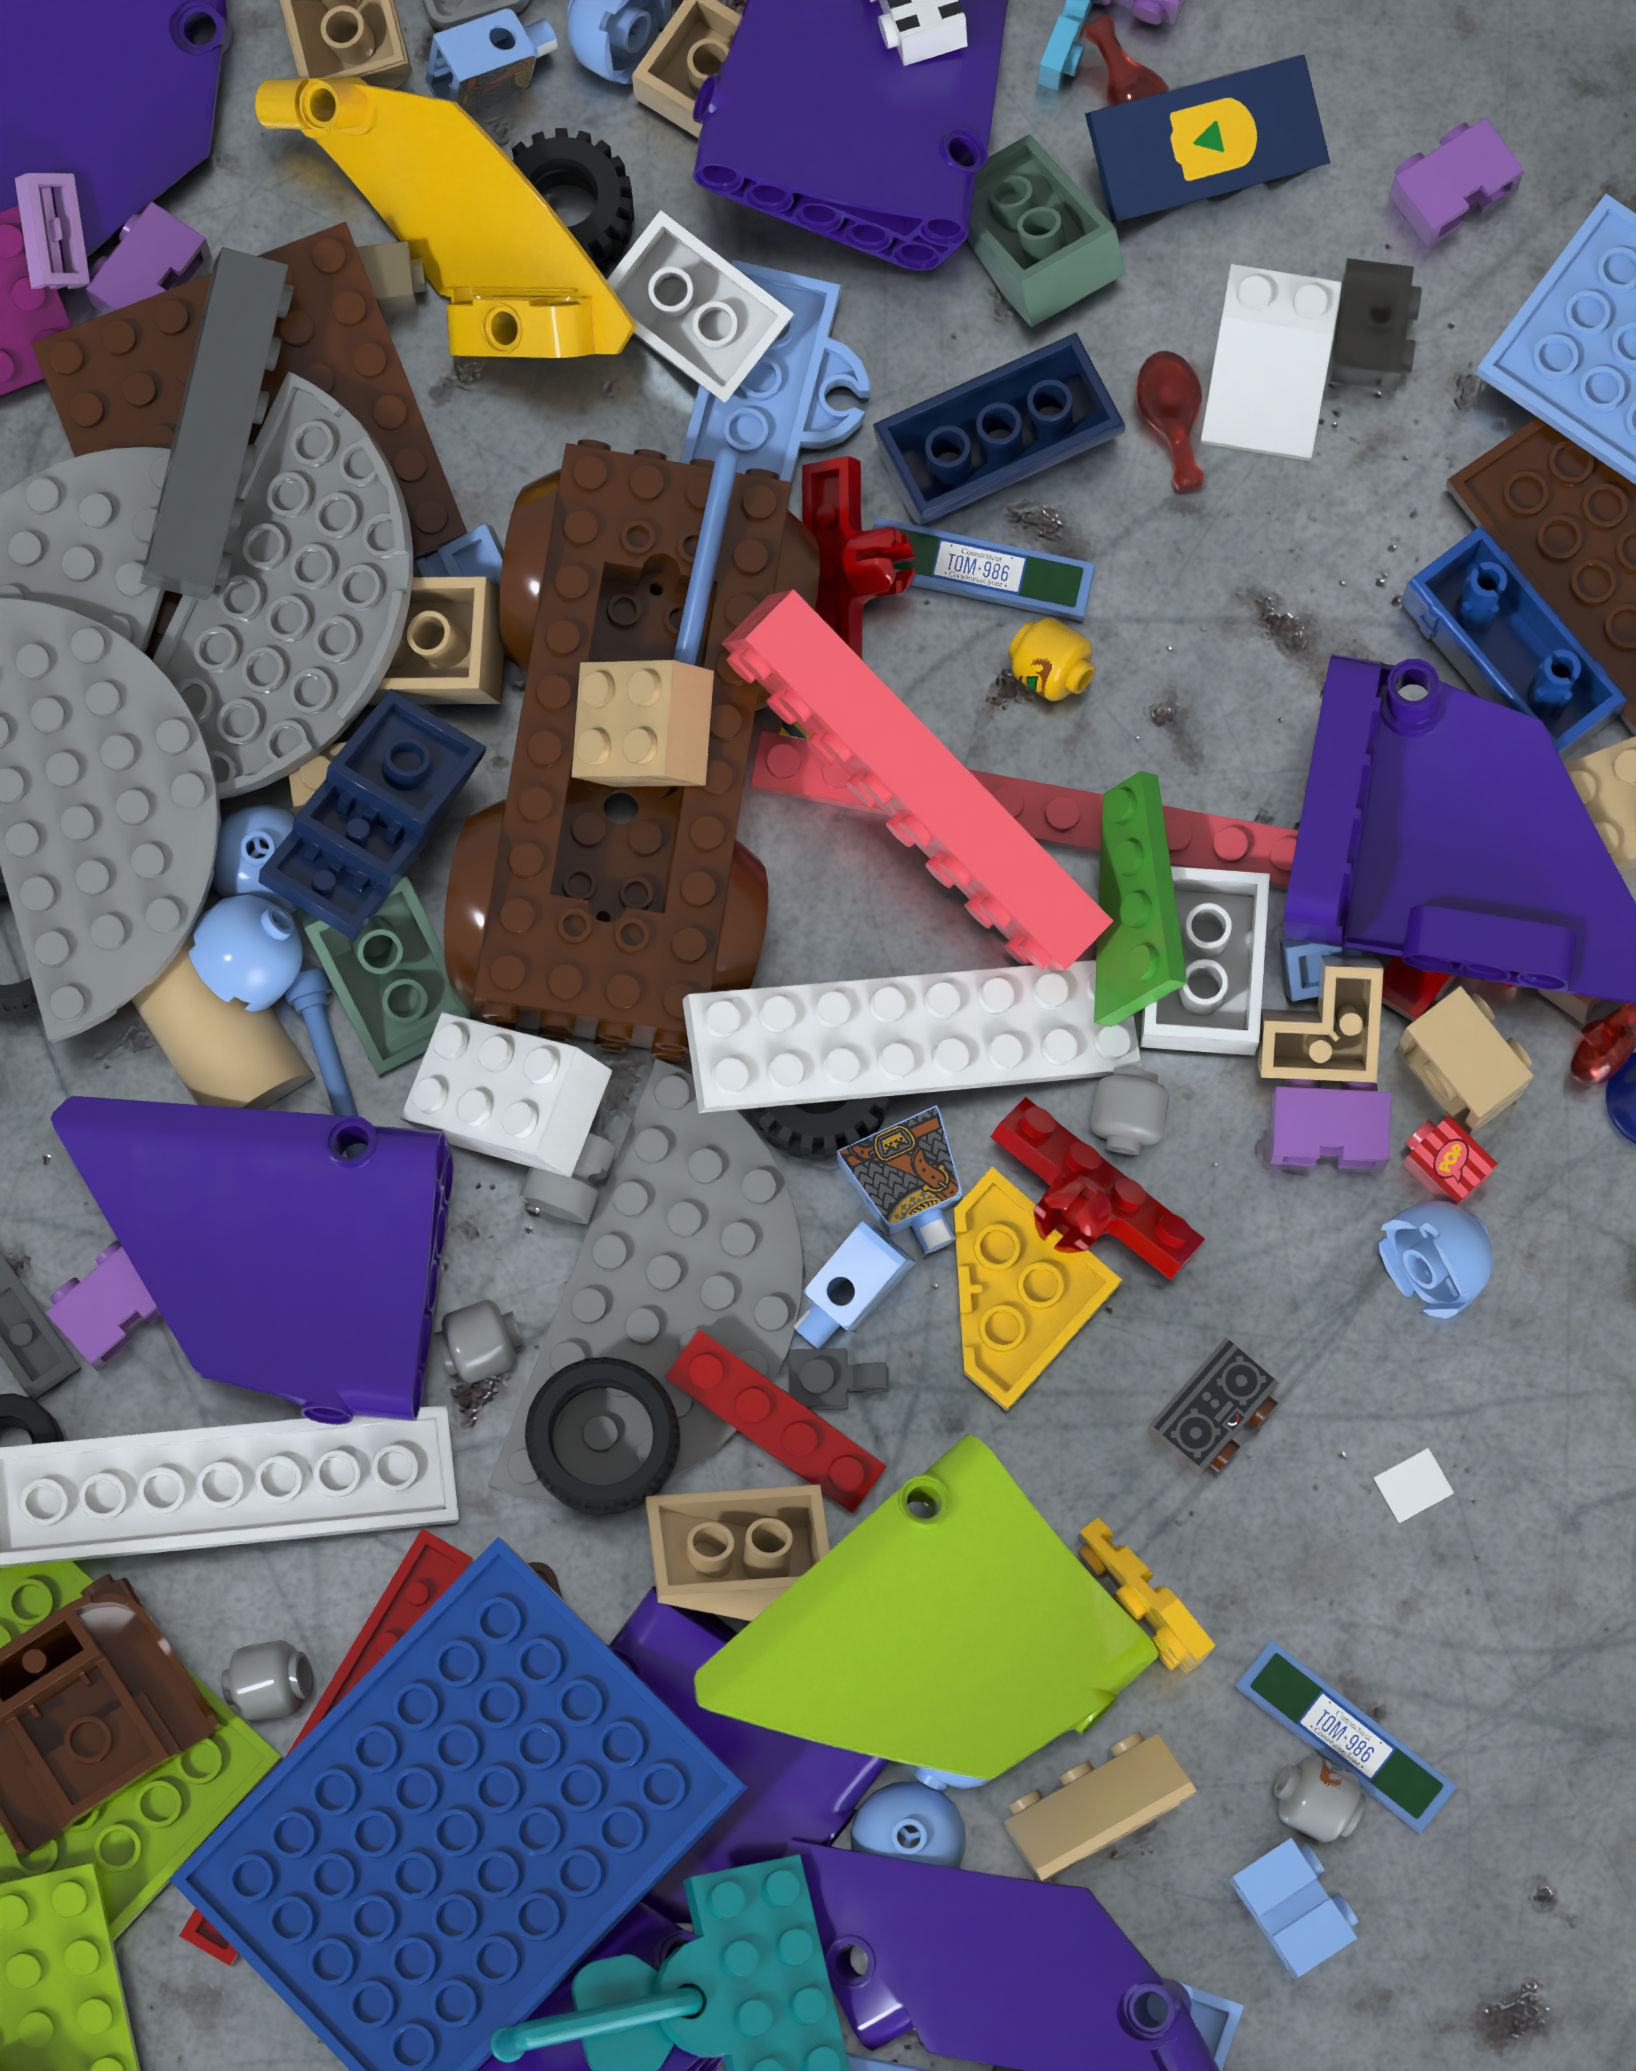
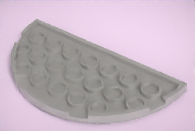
[152,371,413,800]
[0,447,171,654]
[0,598,221,1044]
[488,1058,803,1502]

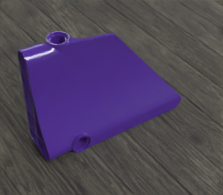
[693,0,1008,271]
[51,1096,453,1425]
[609,1585,889,1923]

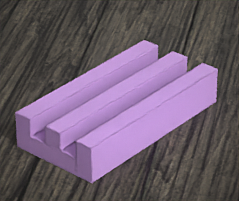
[15,173,90,289]

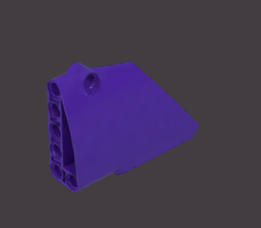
[0,0,233,273]

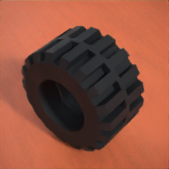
[512,128,634,273]
[752,1096,890,1161]

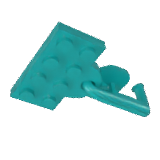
[490,1854,850,2071]

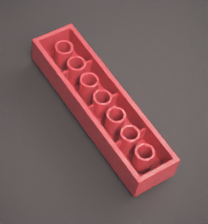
[721,589,1113,970]

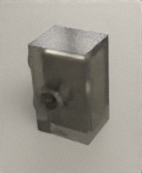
[1329,258,1422,390]

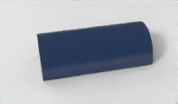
[873,332,1125,526]

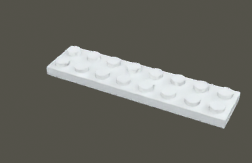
[682,960,1142,1113]
[0,1405,459,1568]

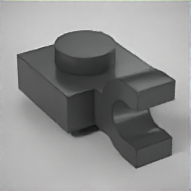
[789,1348,889,1409]

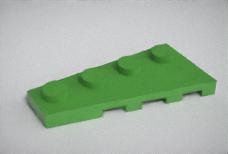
[1094,771,1187,1027]

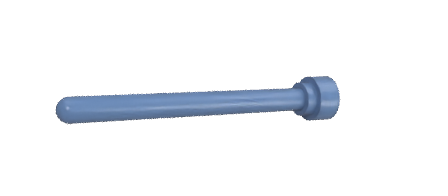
[673,447,739,666]
[284,968,368,1158]

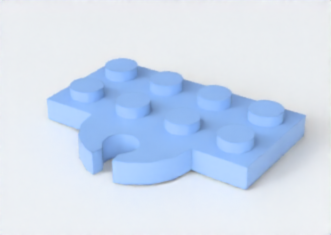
[679,260,870,488]

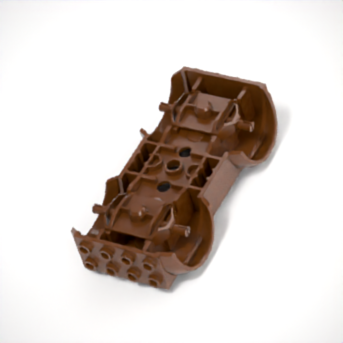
[444,439,820,1062]

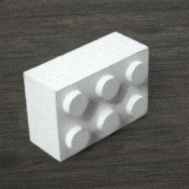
[1140,866,1270,1056]
[400,1012,612,1178]

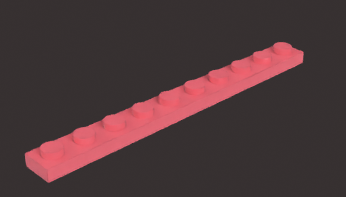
[750,731,1298,890]

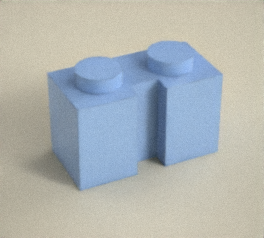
[1228,1838,1358,1979]

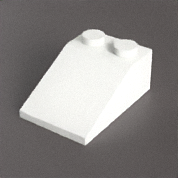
[607,210,794,404]
[1200,264,1342,462]

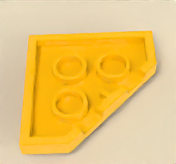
[954,1167,1122,1412]
[1077,1517,1216,1675]

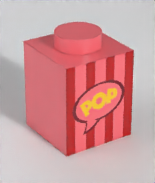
[1403,1115,1498,1206]

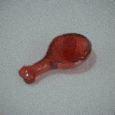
[1084,15,1169,106]
[1136,351,1204,490]
[1570,1003,1636,1086]

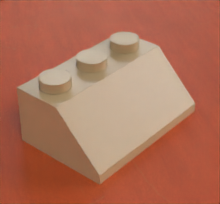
[1003,1731,1197,1882]

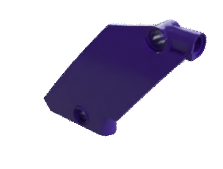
[782,1839,1220,2071]

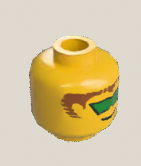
[1008,617,1095,701]

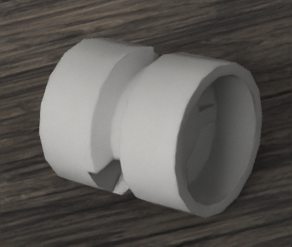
[519,1132,617,1224]

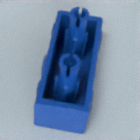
[1400,525,1628,761]

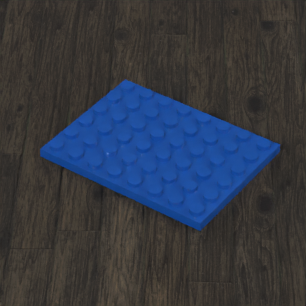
[169,1537,749,2071]

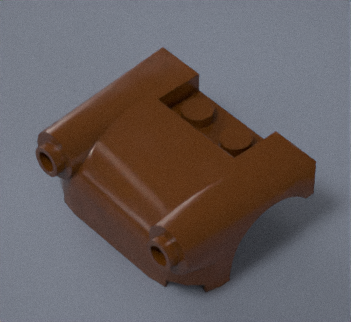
[0,1574,224,1858]

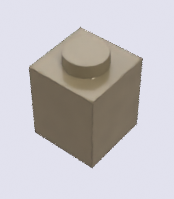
[356,241,427,314]

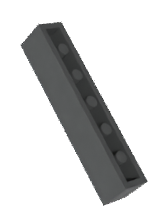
[140,247,294,600]

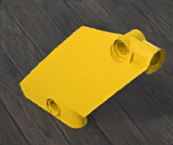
[255,76,638,358]

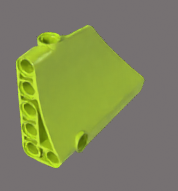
[693,1434,1158,1780]

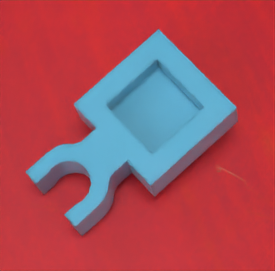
[1038,0,1092,92]

